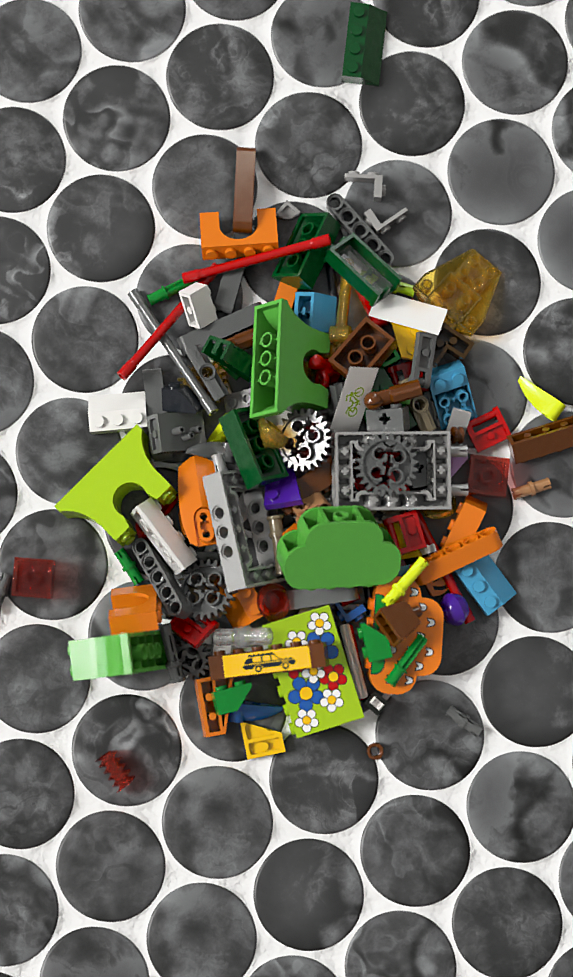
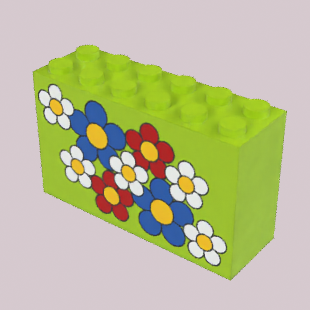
[260,605,364,738]

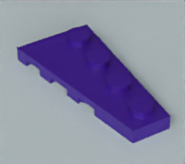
[264,451,303,510]

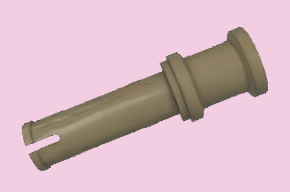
[266,515,284,575]

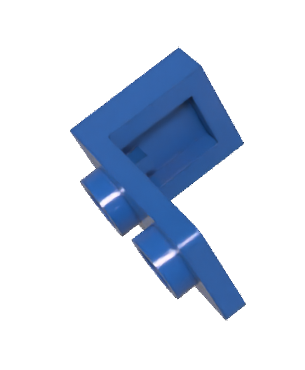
[330,603,367,623]

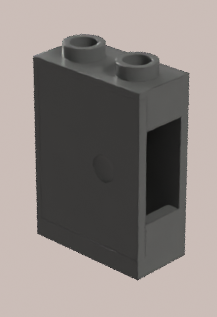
[147,412,207,455]

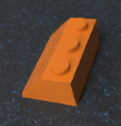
[210,578,268,633]

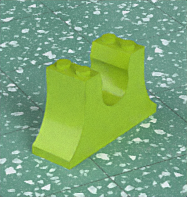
[54,425,178,547]

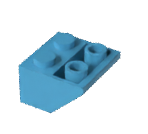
[294,292,338,335]

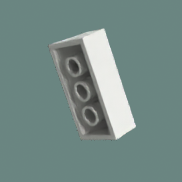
[130,497,197,575]

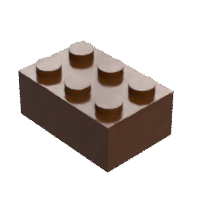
[328,317,398,378]

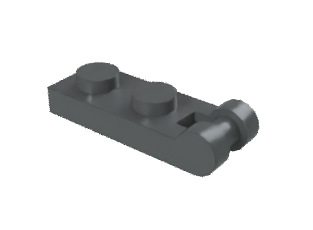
[408,332,437,389]

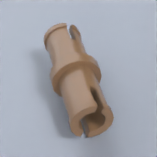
[511,477,552,500]

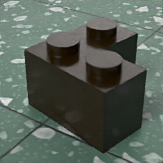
[433,323,475,367]

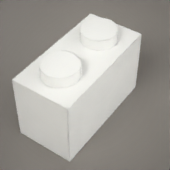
[179,282,218,329]

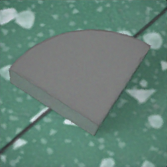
[276,200,301,220]

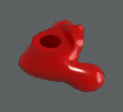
[308,354,341,389]

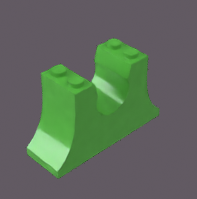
[250,298,330,420]
[67,630,168,681]

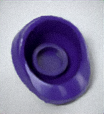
[439,593,469,626]

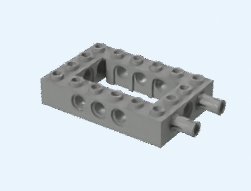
[331,431,469,511]
[202,453,286,592]

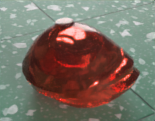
[257,583,289,622]

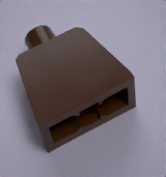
[373,601,422,647]

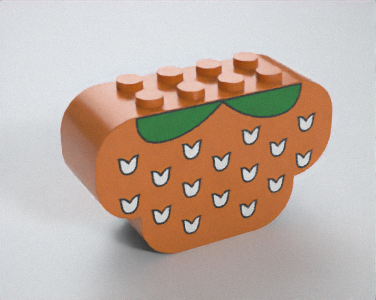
[364,576,444,694]

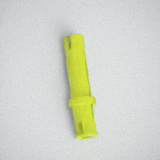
[381,557,429,606]

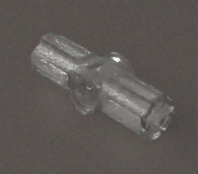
[213,626,273,648]

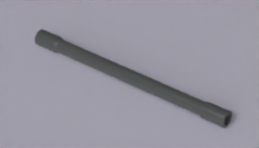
[128,289,219,416]

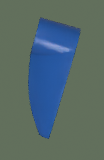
[228,700,283,723]

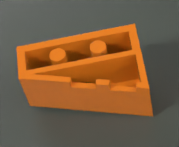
[439,495,488,549]
[194,677,234,737]

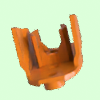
[178,456,217,547]

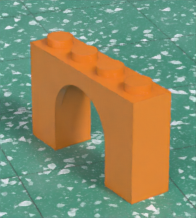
[200,208,279,260]
[108,584,163,635]

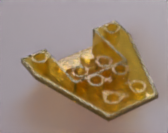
[413,248,502,337]

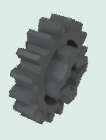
[176,640,211,680]

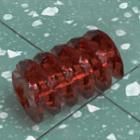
[95,749,135,793]

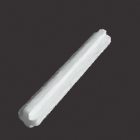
[339,623,368,699]

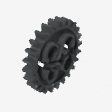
[274,408,335,472]
[354,433,418,497]
[178,559,238,622]

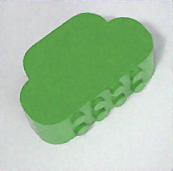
[277,505,401,591]

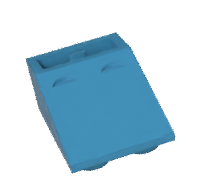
[428,360,478,430]

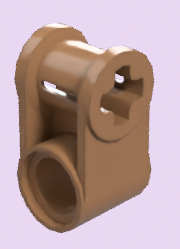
[292,492,331,523]

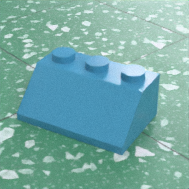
[453,555,517,616]

